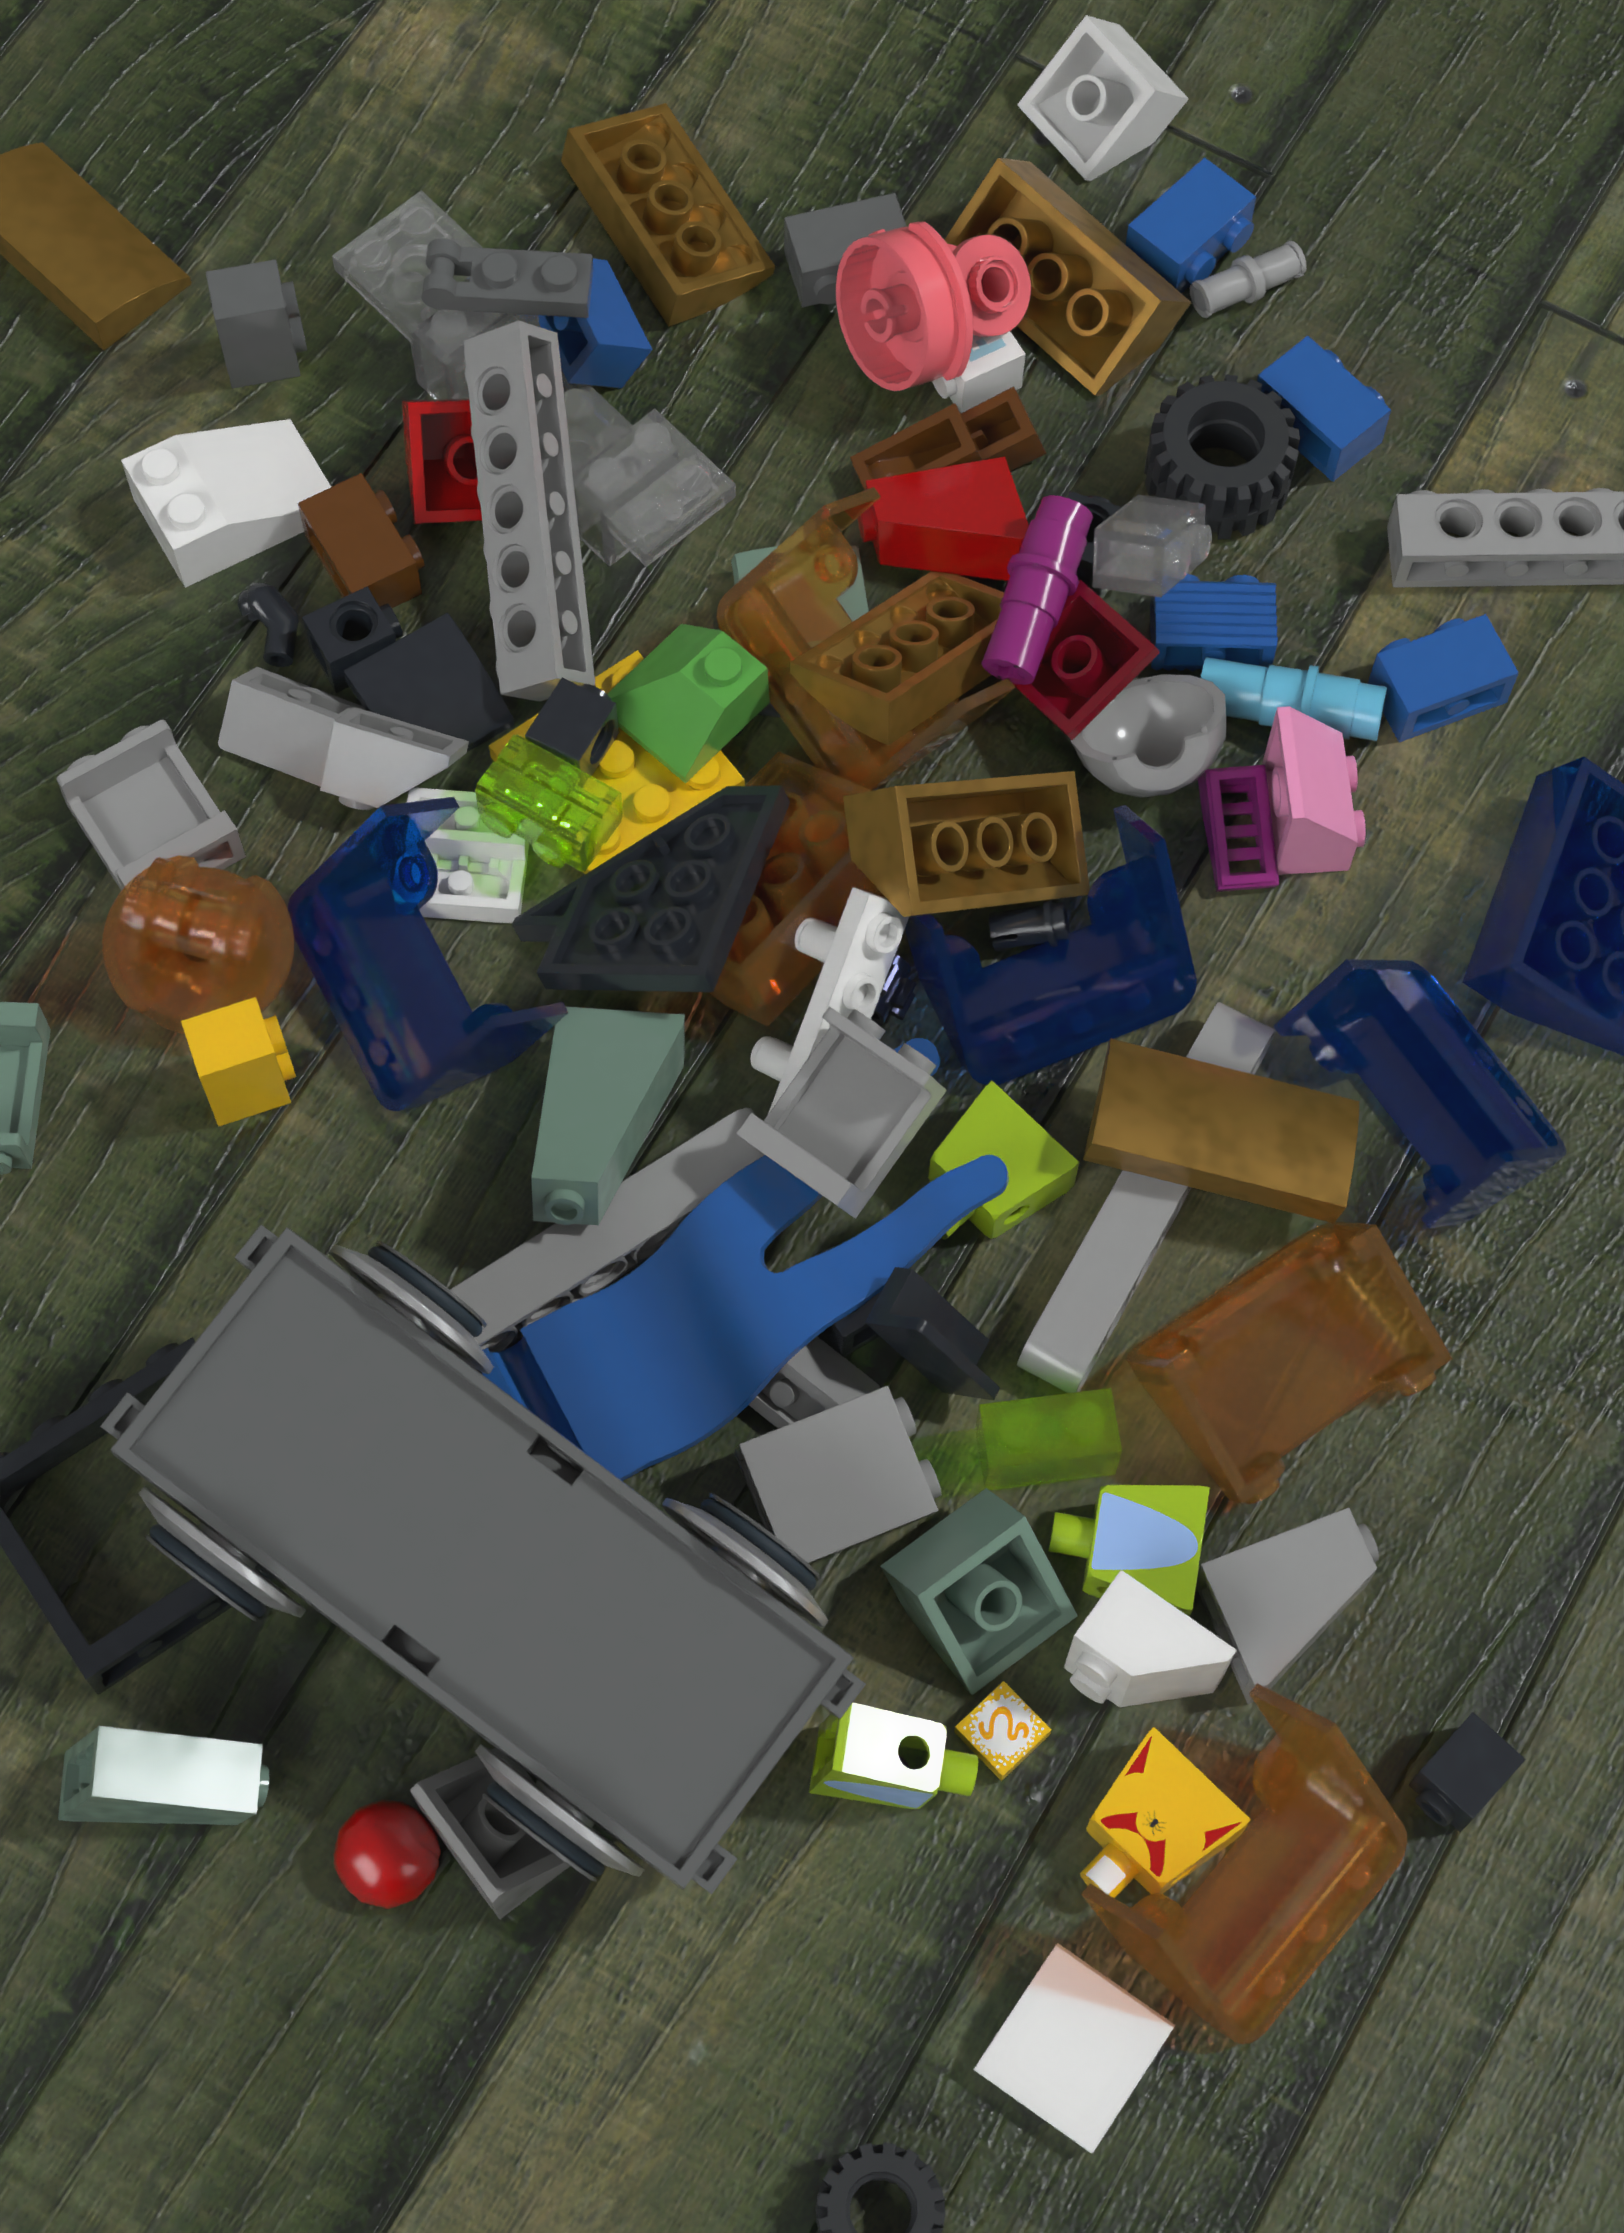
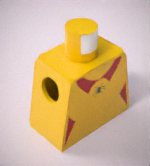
[1080,1727,1251,1903]

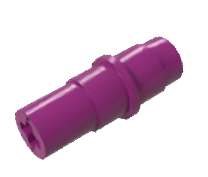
[981,495,1093,685]

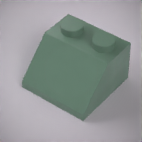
[880,1488,1078,1695]

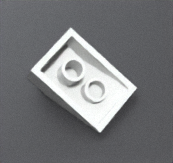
[121,419,331,588]

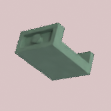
[0,1002,51,1175]

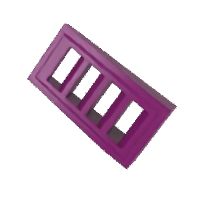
[1198,765,1279,892]

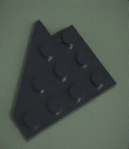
[512,785,790,992]

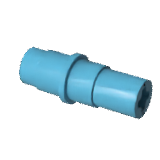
[1201,657,1387,741]

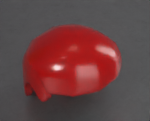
[333,1799,441,1909]

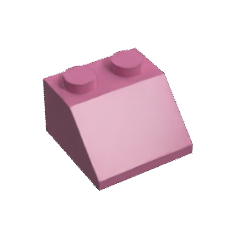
[1262,706,1366,875]

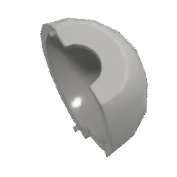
[1071,674,1226,798]

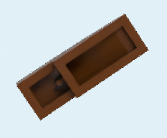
[850,386,1047,493]

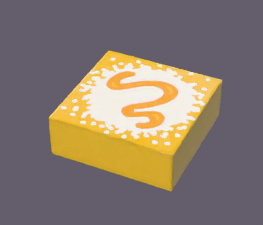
[954,1681,1051,1781]

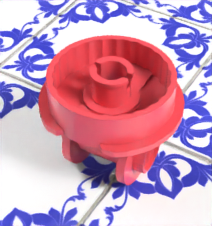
[836,222,1031,391]

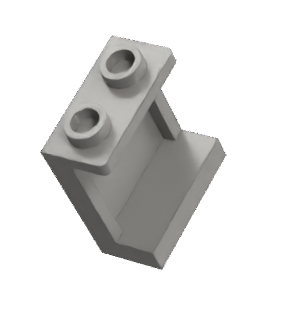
[56,720,246,916]
[736,1006,947,1219]
[734,1386,942,1564]

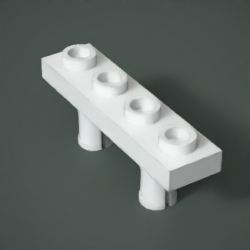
[750,887,909,1114]

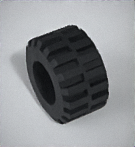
[1144,374,1300,539]

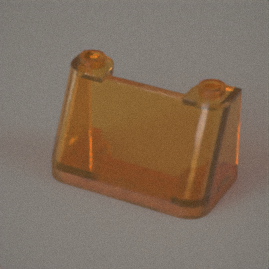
[1126,1222,1452,1504]

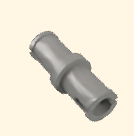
[1190,241,1307,318]

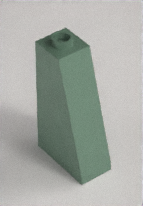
[531,1006,685,1226]

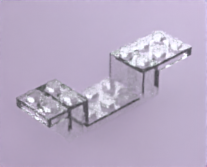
[332,190,736,567]

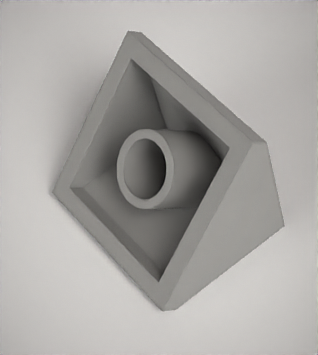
[410,1748,570,1919]

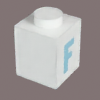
[932,331,1025,413]

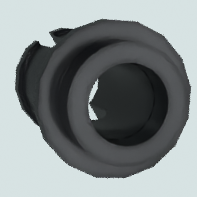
[989,899,1070,952]

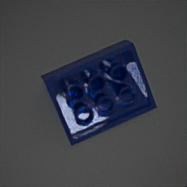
[1462,756,1624,1056]

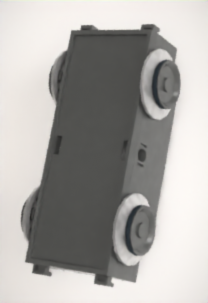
[100,1225,866,1894]

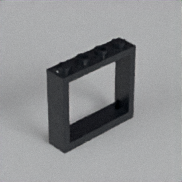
[0,1337,275,1695]

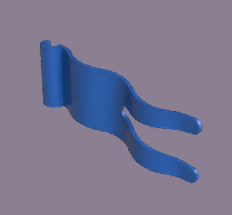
[482,1038,1009,1481]

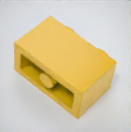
[181,997,296,1127]

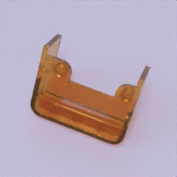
[717,487,1015,797]
[1081,1683,1407,2044]

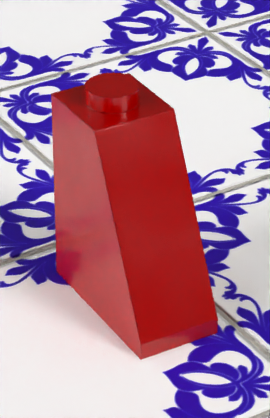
[857,457,1029,581]

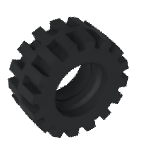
[816,2142,946,2233]

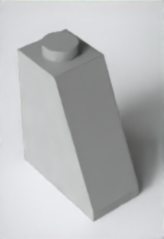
[1196,1508,1379,1704]

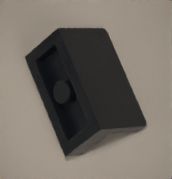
[865,1267,1000,1401]

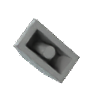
[320,707,469,810]

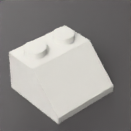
[1017,15,1189,181]
[1064,1570,1236,1707]

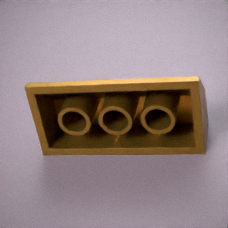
[945,158,1191,396]
[843,771,1091,917]

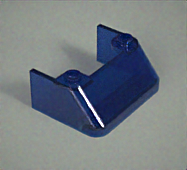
[287,797,568,1111]
[905,805,1197,1085]
[1273,959,1567,1229]

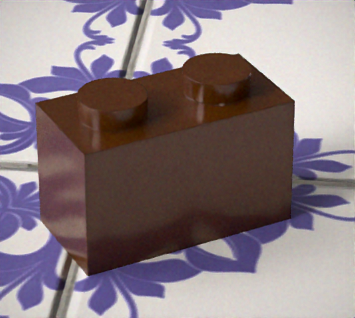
[298,473,425,608]

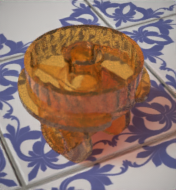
[103,855,295,1034]

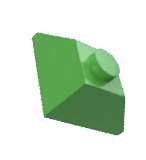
[607,624,770,784]

